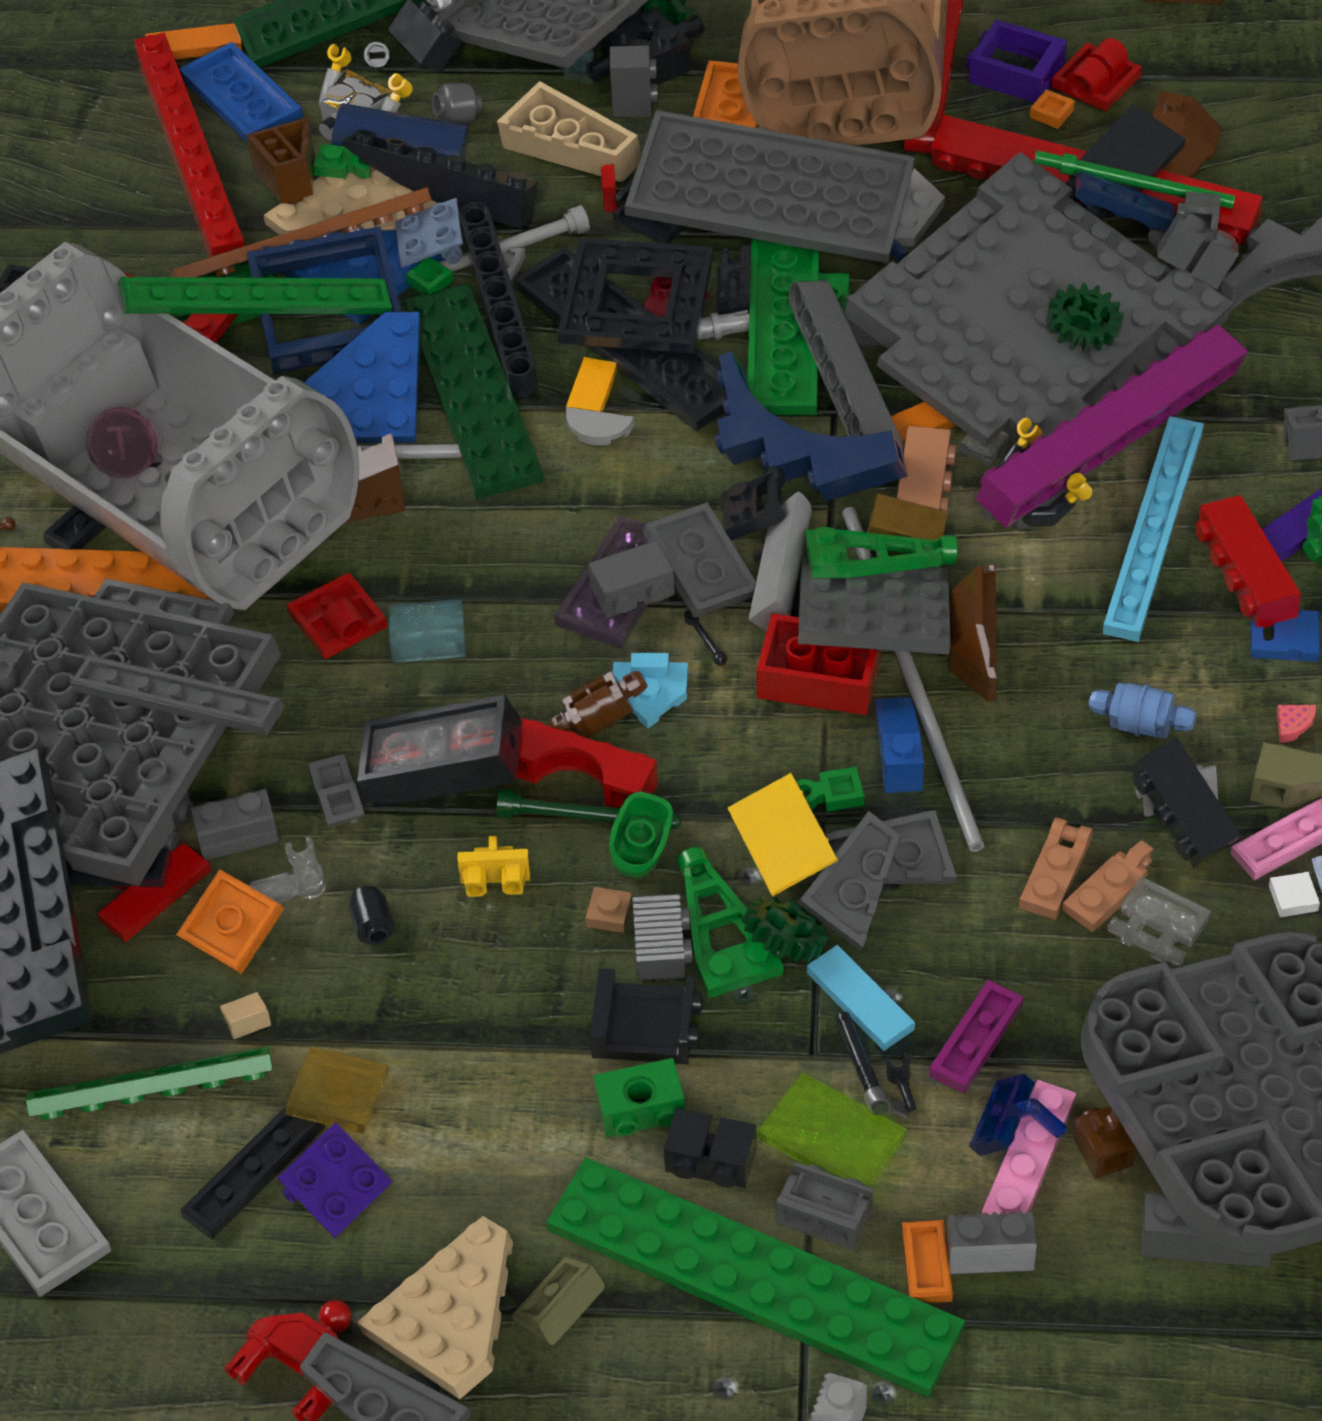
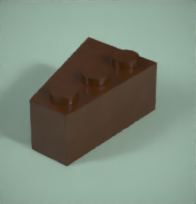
[246,117,315,204]
[346,433,405,522]

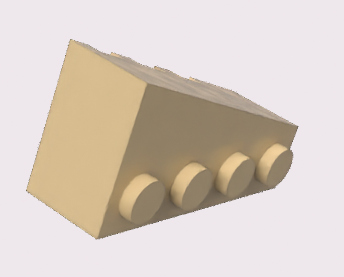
[497,81,641,182]

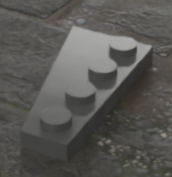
[796,810,957,884]
[300,1332,471,1421]

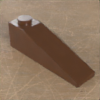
[1152,91,1222,178]

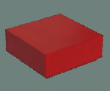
[601,164,617,212]

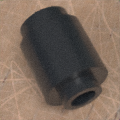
[348,886,395,945]

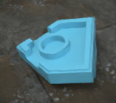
[613,653,688,728]

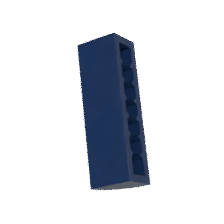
[331,103,469,158]

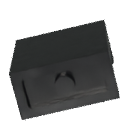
[590,968,703,1064]

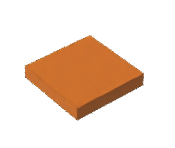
[176,869,285,974]

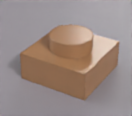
[585,887,633,933]

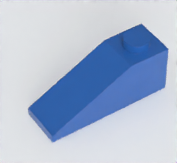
[874,697,924,793]

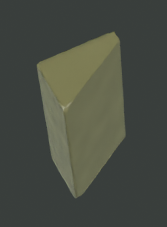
[512,1257,605,1345]

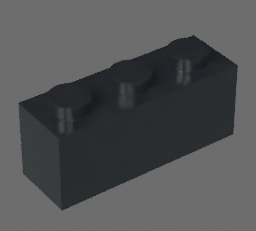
[1131,738,1241,868]

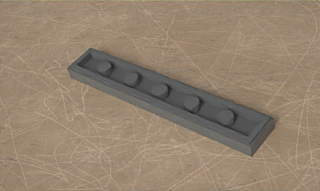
[70,655,285,736]

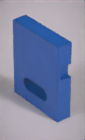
[1250,610,1320,662]

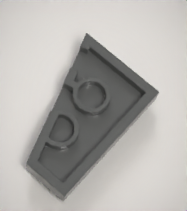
[798,811,900,951]

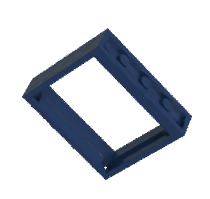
[247,226,402,374]

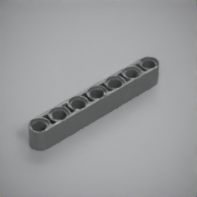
[789,280,904,455]

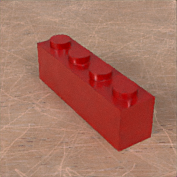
[1195,495,1301,628]

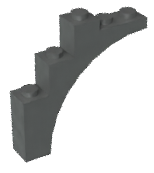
[1218,217,1322,310]

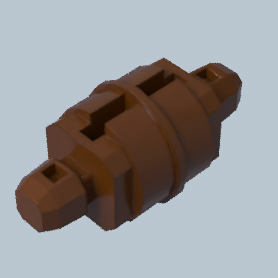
[548,671,648,738]

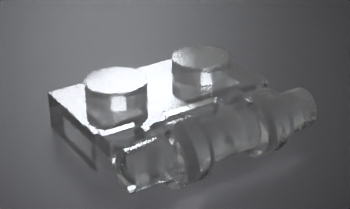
[1108,877,1211,966]

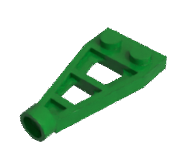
[805,527,957,578]
[676,847,783,998]

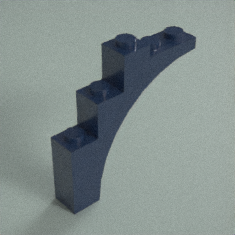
[715,351,908,501]

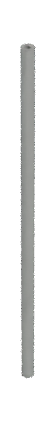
[842,507,984,852]

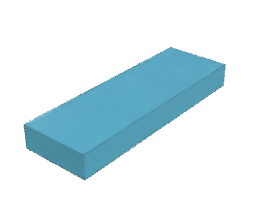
[807,945,915,1051]

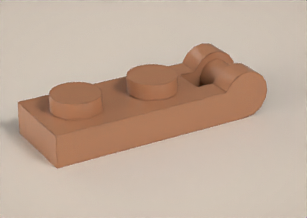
[1019,817,1093,920]

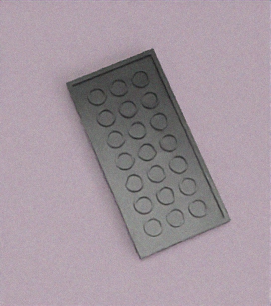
[625,110,915,263]

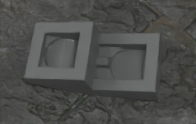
[308,754,365,827]

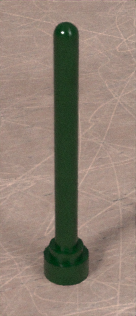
[496,787,681,830]

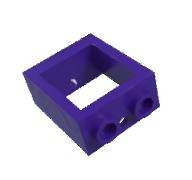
[966,19,1067,103]

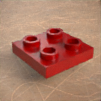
[286,572,388,660]

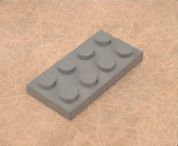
[0,1130,111,1297]

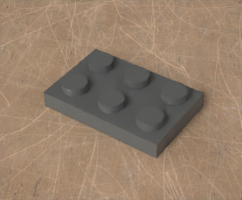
[642,503,756,618]

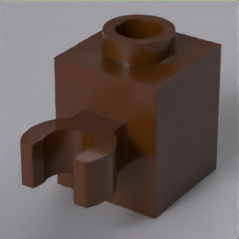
[1074,1106,1135,1179]

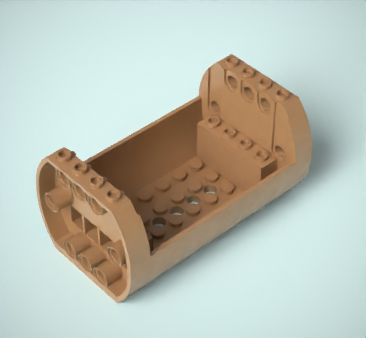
[738,0,948,146]

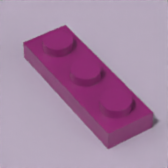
[929,980,1024,1094]

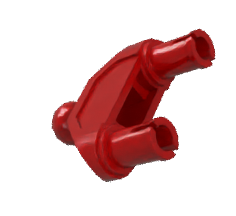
[224,1299,352,1421]

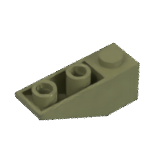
[1250,742,1322,809]

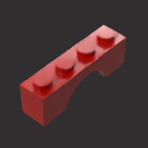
[517,717,658,808]

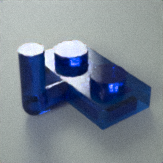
[969,1074,1067,1156]

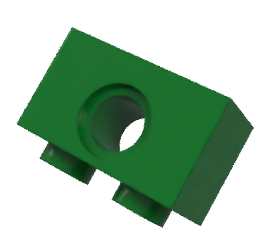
[593,1058,685,1138]

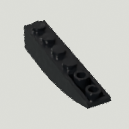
[343,129,538,228]

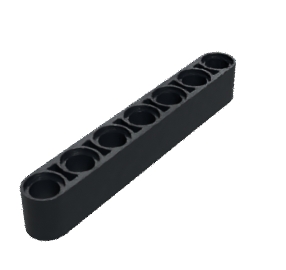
[460,202,538,398]

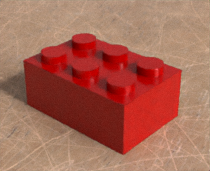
[756,613,881,715]

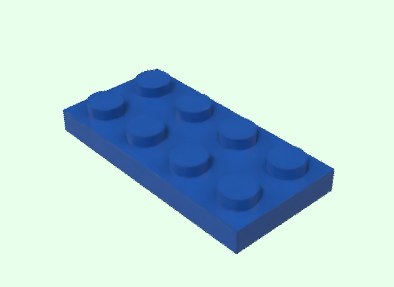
[179,42,303,144]

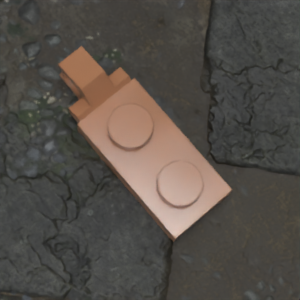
[1062,840,1154,932]

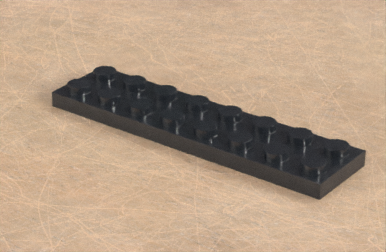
[514,246,727,432]

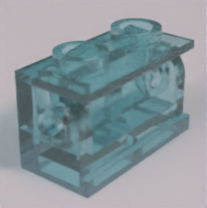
[388,599,466,662]

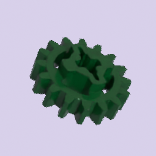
[1046,283,1124,353]
[742,896,828,963]

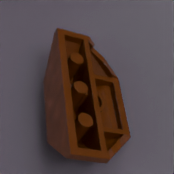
[943,564,997,702]

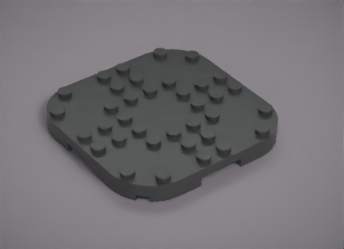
[1081,932,1322,1255]

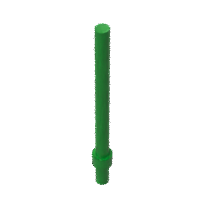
[1034,150,1235,209]

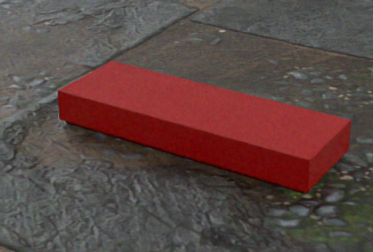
[97,842,211,943]

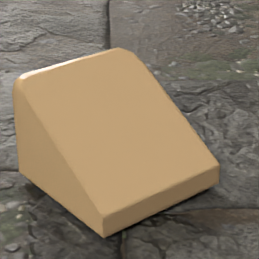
[220,992,271,1039]

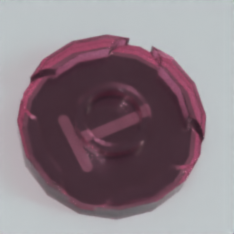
[86,407,158,479]

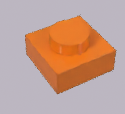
[1030,89,1075,129]

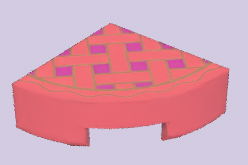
[1276,705,1316,743]

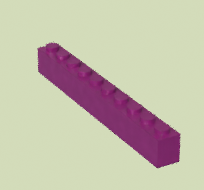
[976,325,1248,528]

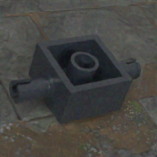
[586,6,705,85]

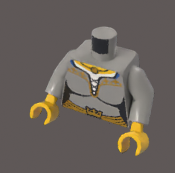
[319,44,412,140]

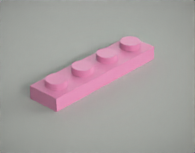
[981,1080,1077,1215]

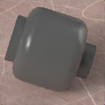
[432,83,482,125]

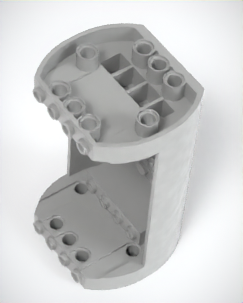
[0,242,359,610]

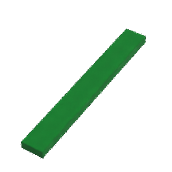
[118,277,392,314]

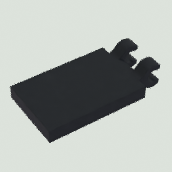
[1065,104,1185,221]

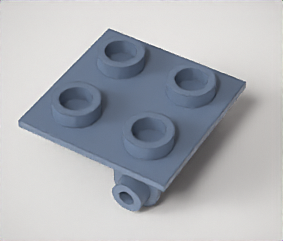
[395,198,463,268]

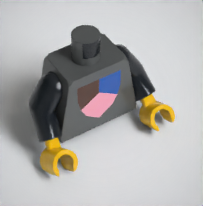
[980,418,1092,530]

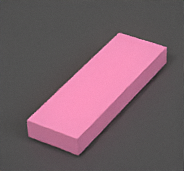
[1231,798,1322,880]

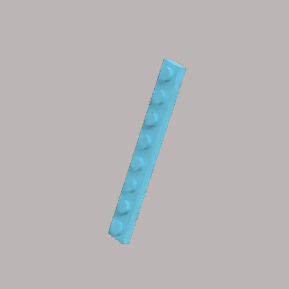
[1103,416,1204,642]

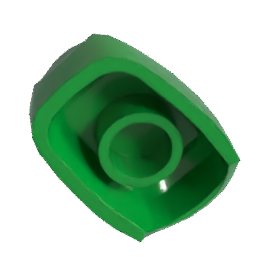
[609,792,673,879]

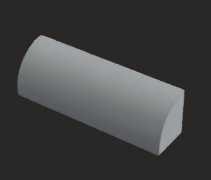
[748,491,812,632]

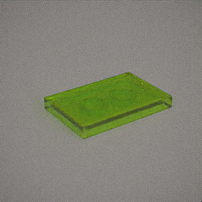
[758,1072,907,1188]

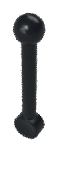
[684,610,727,666]

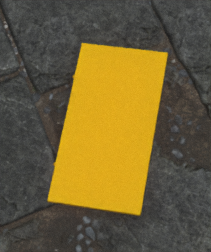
[727,773,838,896]

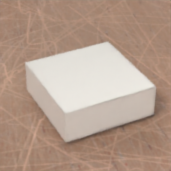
[1269,872,1320,917]

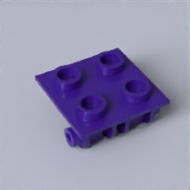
[277,1122,393,1239]

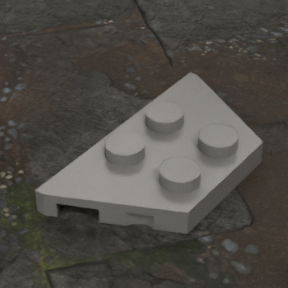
[895,168,945,247]

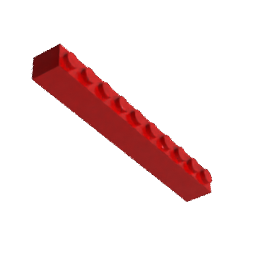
[134,32,244,258]
[931,115,1262,246]

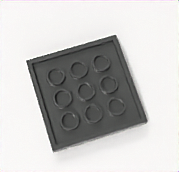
[798,558,950,655]

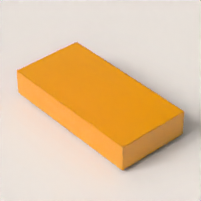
[566,357,618,412]

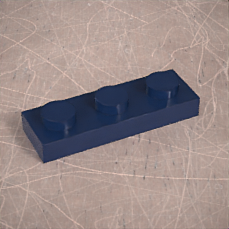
[1075,170,1175,231]

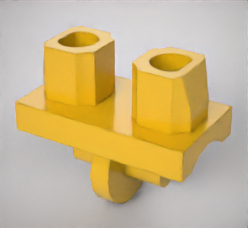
[458,836,530,897]

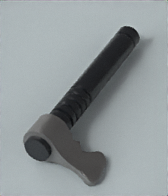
[835,1012,909,1120]

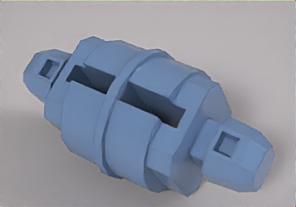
[1089,682,1197,738]

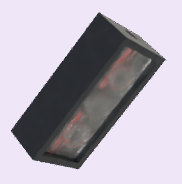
[357,694,522,808]

